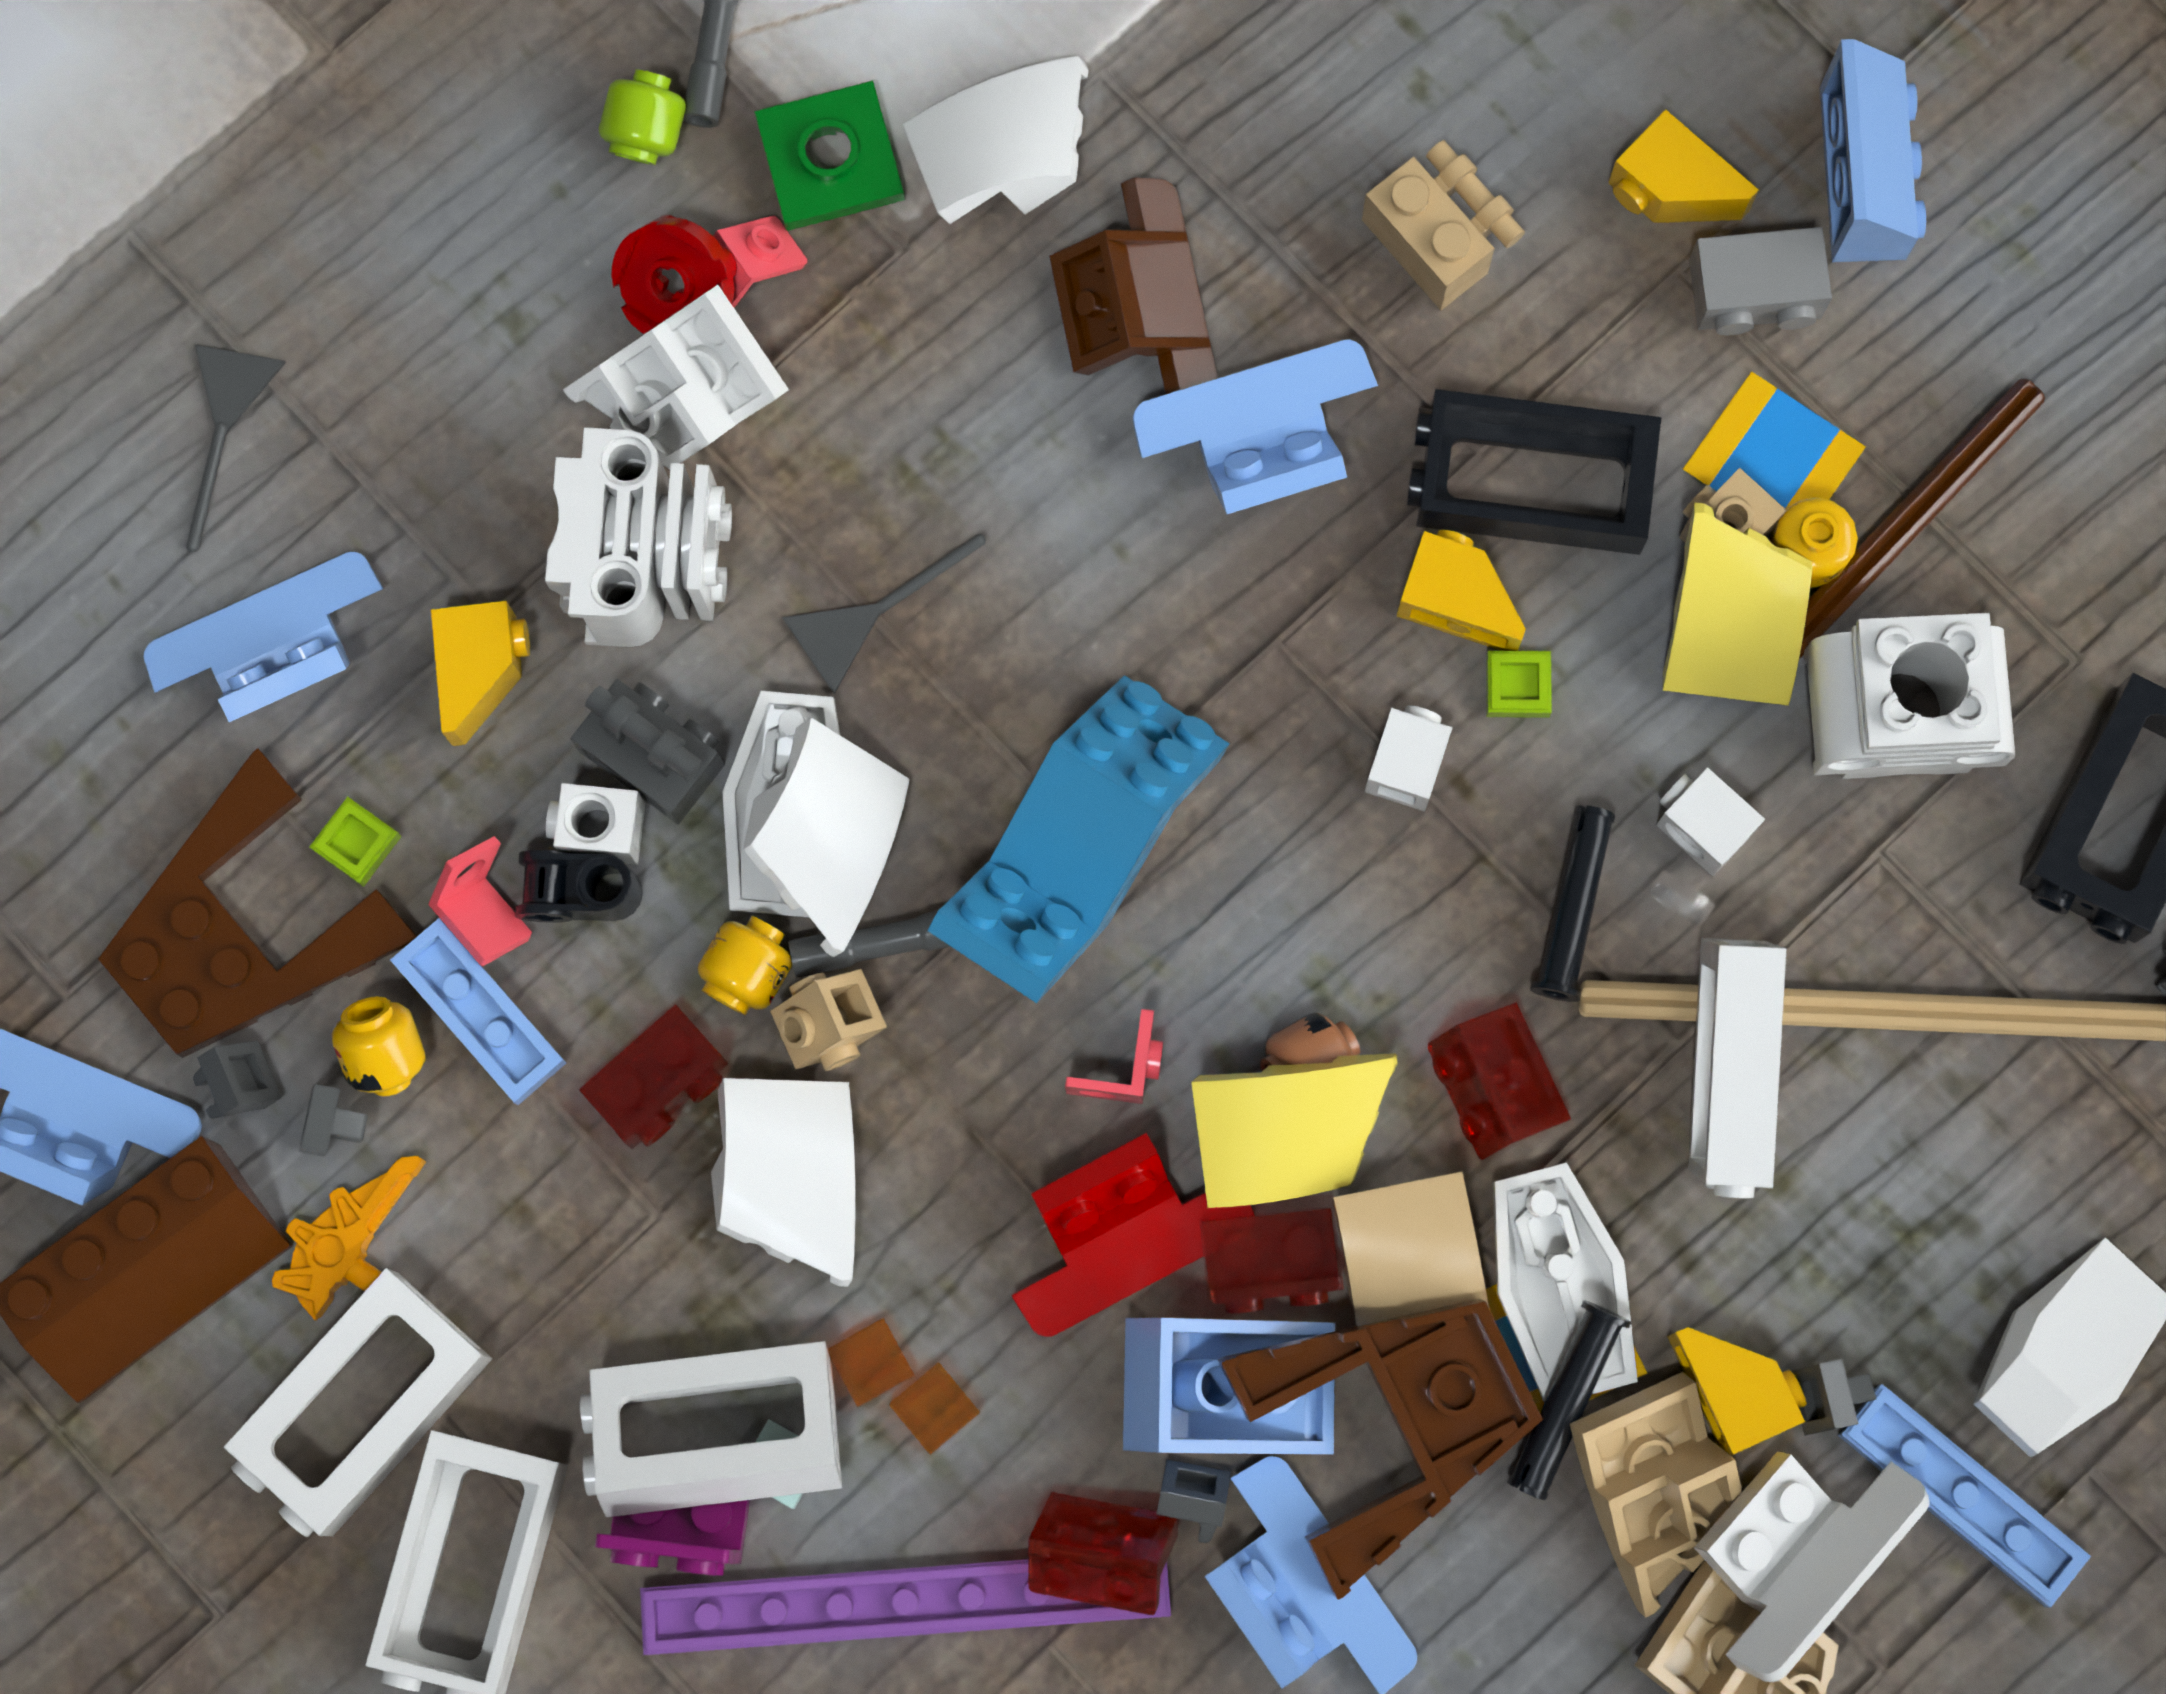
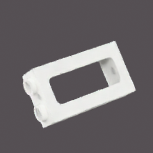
[1688,938,1786,1198]
[224,1268,493,1537]
[580,1341,842,1517]
[365,1430,568,1694]

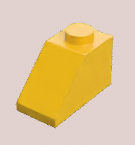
[1608,109,1759,223]
[1396,530,1526,651]
[431,601,530,746]
[1667,1327,1806,1455]

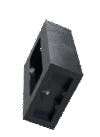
[1407,389,1662,555]
[2019,673,2166,944]

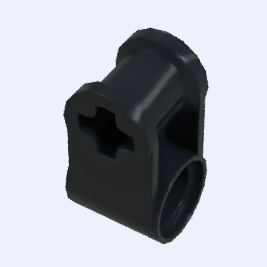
[515,850,643,923]

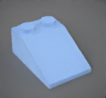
[1123,1318,1335,1455]

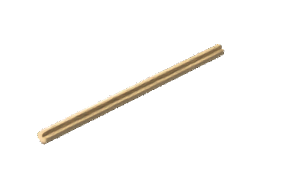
[1578,980,2166,1041]

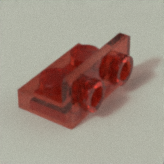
[1428,1002,1571,1160]
[579,1004,728,1149]
[1200,1207,1344,1314]
[1028,1492,1178,1615]

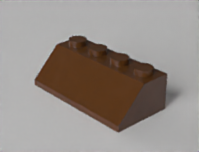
[0,1136,292,1403]

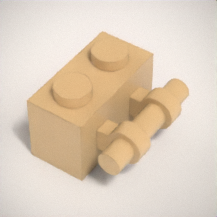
[1362,140,1525,310]

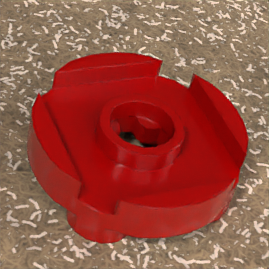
[611,215,737,334]

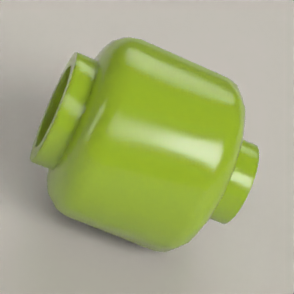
[599,69,686,165]

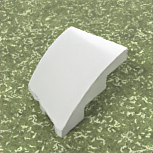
[902,56,1088,224]
[563,285,789,470]
[743,717,910,957]
[711,1078,855,1287]

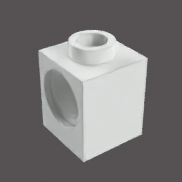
[1364,706,1453,812]
[1656,767,1765,876]
[546,783,646,865]

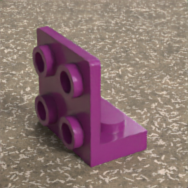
[595,1500,750,1576]

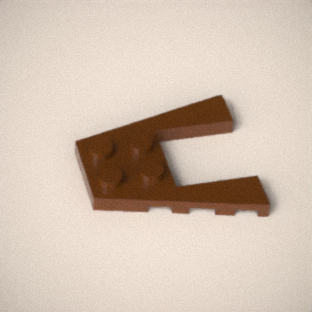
[98,748,417,1058]
[1218,1299,1543,1600]

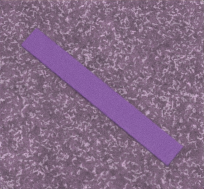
[640,1549,1171,1655]

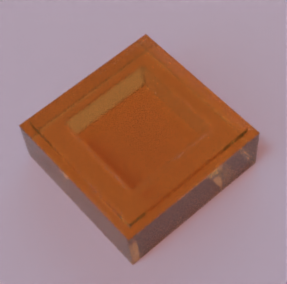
[827,1318,915,1408]
[888,1362,981,1455]

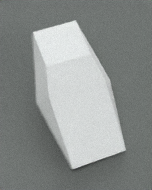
[723,691,840,918]
[1493,1163,1638,1402]
[1973,1237,2166,1458]

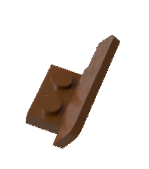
[1049,177,1218,394]

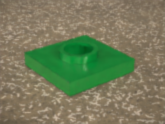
[754,80,905,231]

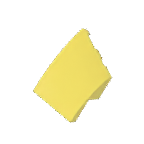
[1662,502,1812,706]
[1191,1053,1397,1208]

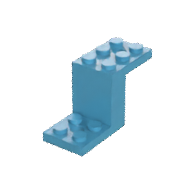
[927,675,1230,1003]

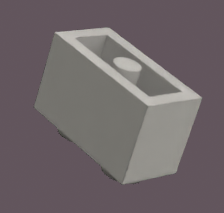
[1689,227,1832,335]

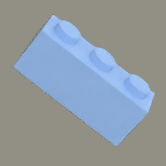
[1820,39,1926,262]

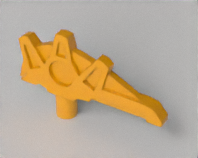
[272,1156,426,1321]

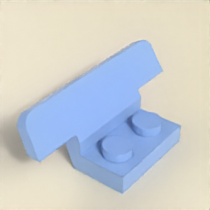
[1132,340,1378,514]
[144,552,383,722]
[0,1029,202,1205]
[1205,1456,1417,1694]

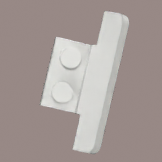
[1694,1451,1929,1682]

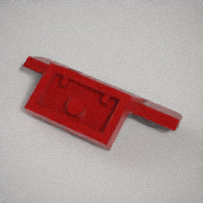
[1011,1133,1255,1337]

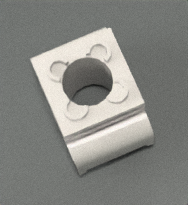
[545,428,732,647]
[1804,613,2015,779]

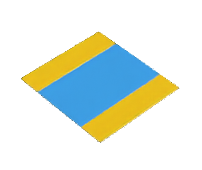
[1682,371,1866,509]

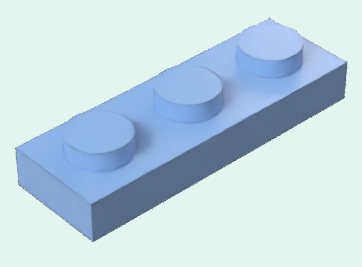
[390,918,566,1105]

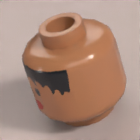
[1260,1013,1360,1071]

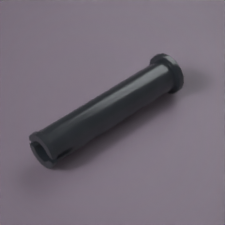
[1530,805,1615,1002]
[1507,1300,1631,1500]

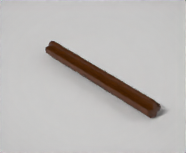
[1799,378,2045,659]

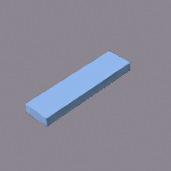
[1838,1384,2091,1608]

